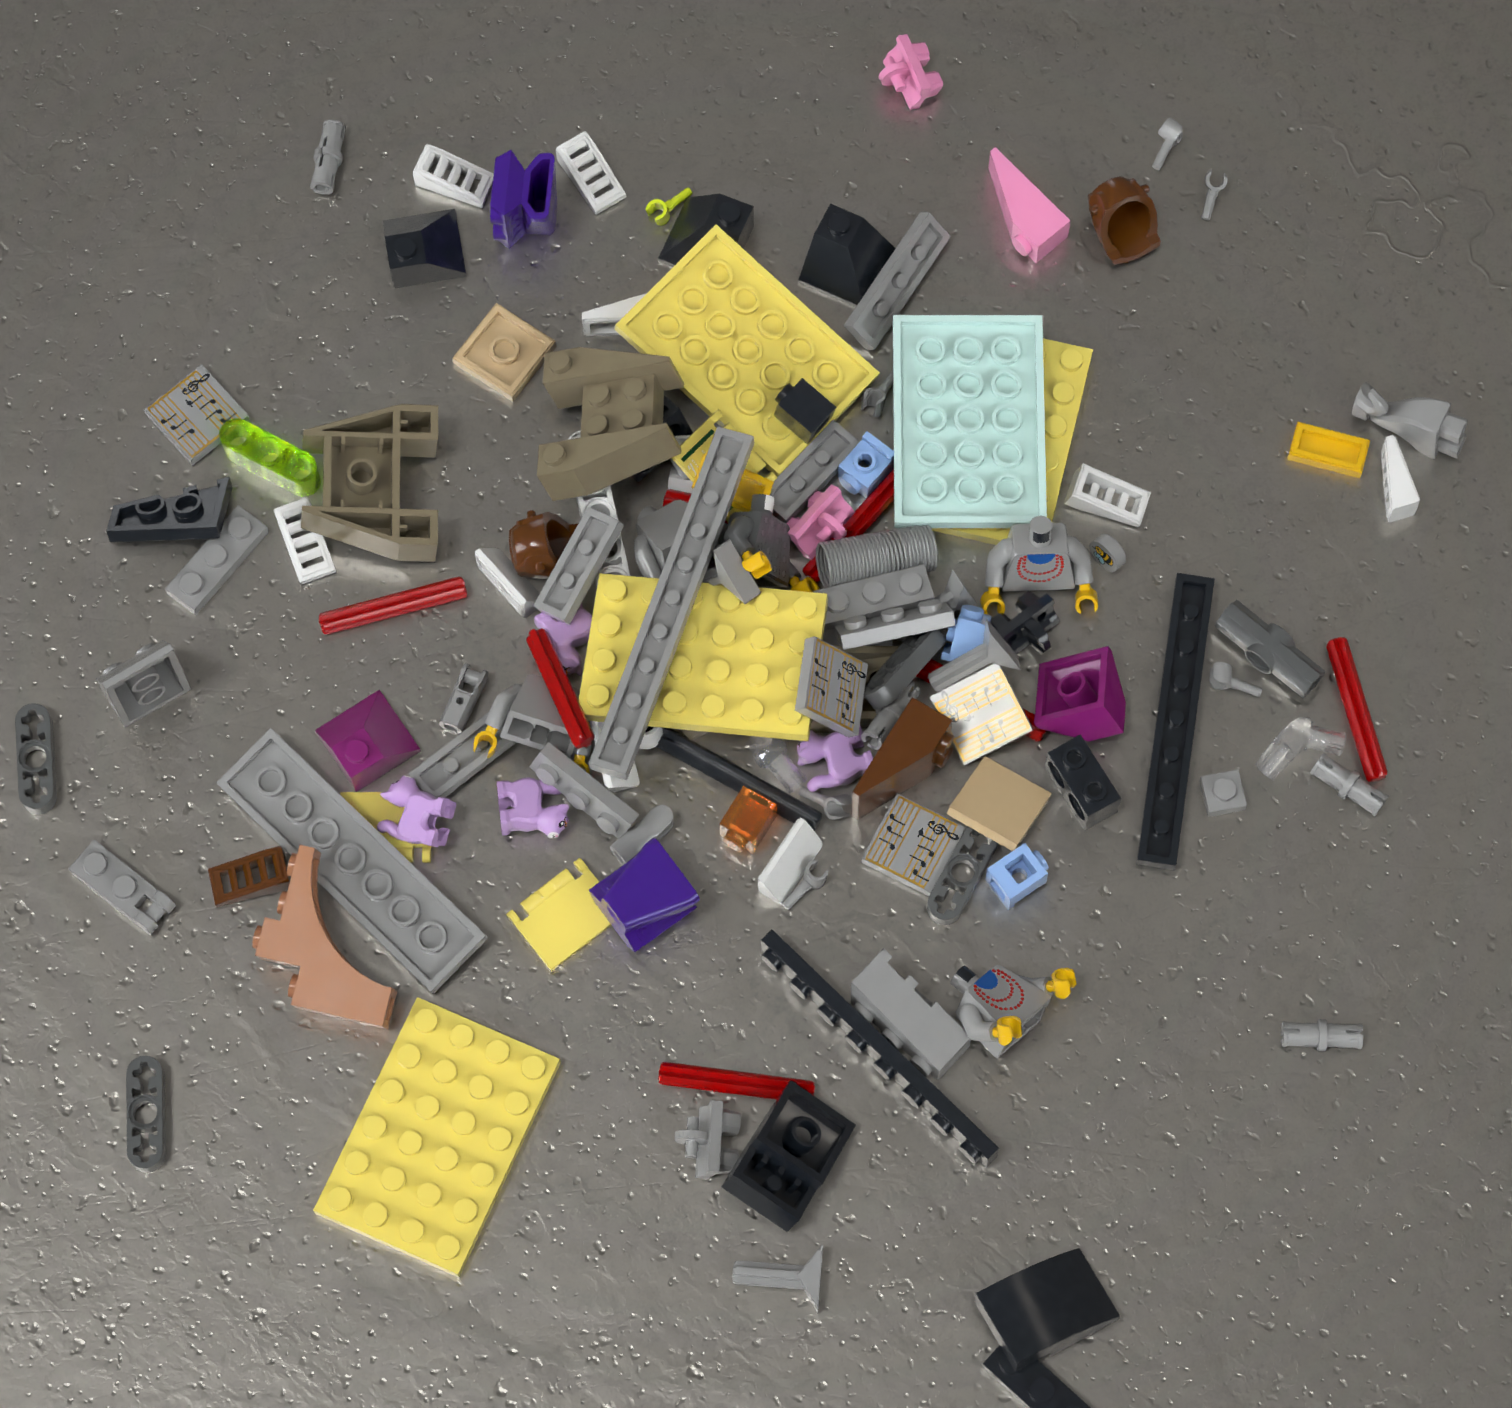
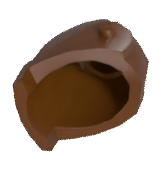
[1088,176,1161,265]
[509,510,578,579]

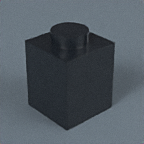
[774,378,836,445]

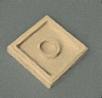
[452,303,557,402]
[947,756,1052,851]

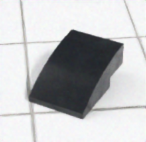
[721,1080,856,1232]
[975,1248,1121,1372]

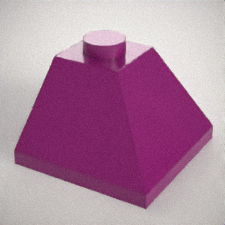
[1034,646,1126,741]
[315,690,421,792]

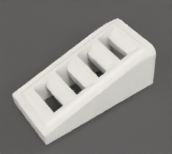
[556,131,626,215]
[413,144,494,208]
[582,293,647,337]
[1381,435,1420,522]
[1064,463,1151,527]
[274,497,336,585]

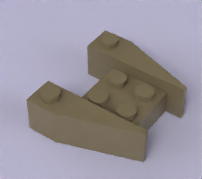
[537,347,684,501]
[301,404,438,562]

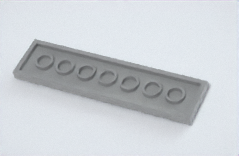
[216,728,488,994]

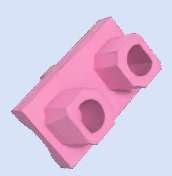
[878,34,943,110]
[786,484,855,560]

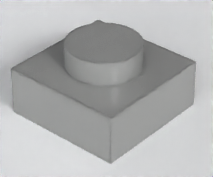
[1199,769,1247,817]

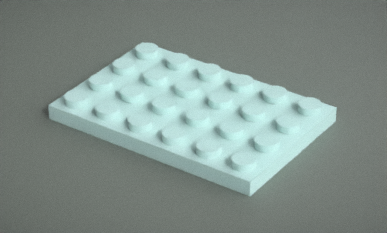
[893,315,1047,528]

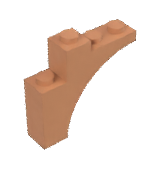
[252,845,398,1030]

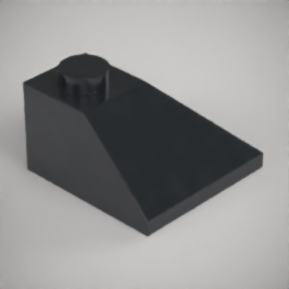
[658,193,754,267]
[798,203,896,308]
[383,209,467,289]

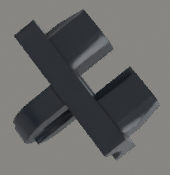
[990,591,1060,654]

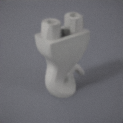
[1352,382,1468,460]

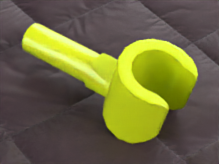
[646,187,693,226]

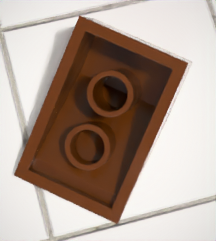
[851,697,955,820]

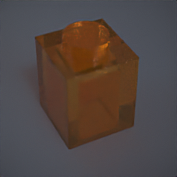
[719,786,777,854]

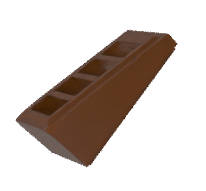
[208,846,290,907]

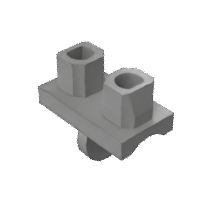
[675,1100,741,1179]

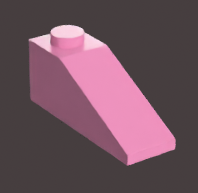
[988,147,1071,263]

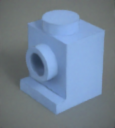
[838,431,894,498]
[941,605,992,662]
[985,843,1049,910]

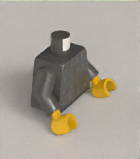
[724,494,819,592]

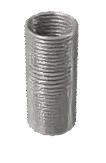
[816,525,938,588]

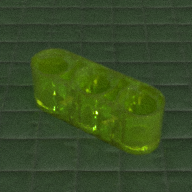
[219,418,321,497]

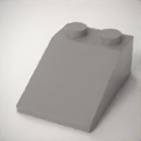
[96,640,191,728]

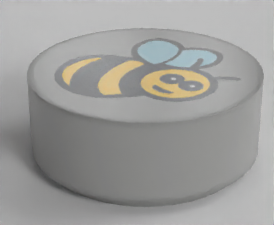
[1089,534,1126,572]

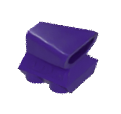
[490,150,557,249]
[589,838,700,952]

